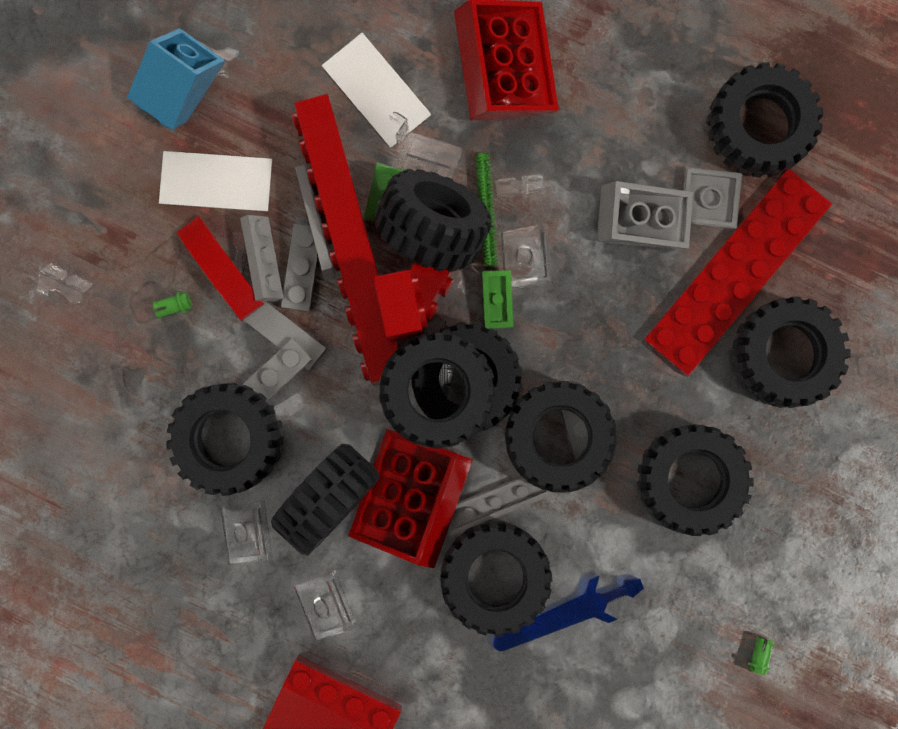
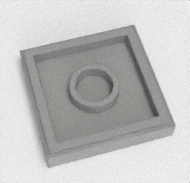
[682,167,742,230]

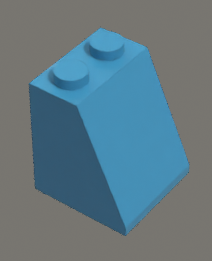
[127,28,225,130]

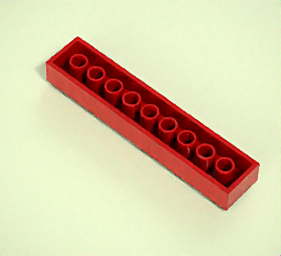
[291,94,399,386]

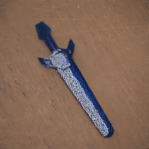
[493,575,644,651]

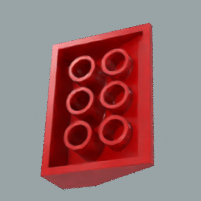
[454,0,559,121]
[348,429,473,568]
[263,655,402,729]

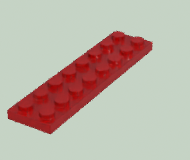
[643,169,832,377]

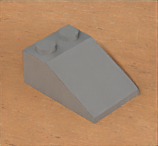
[597,181,693,249]

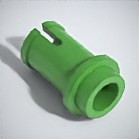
[153,291,192,319]
[747,637,775,676]

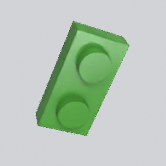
[363,163,405,222]
[482,270,513,329]

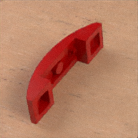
[176,216,264,321]

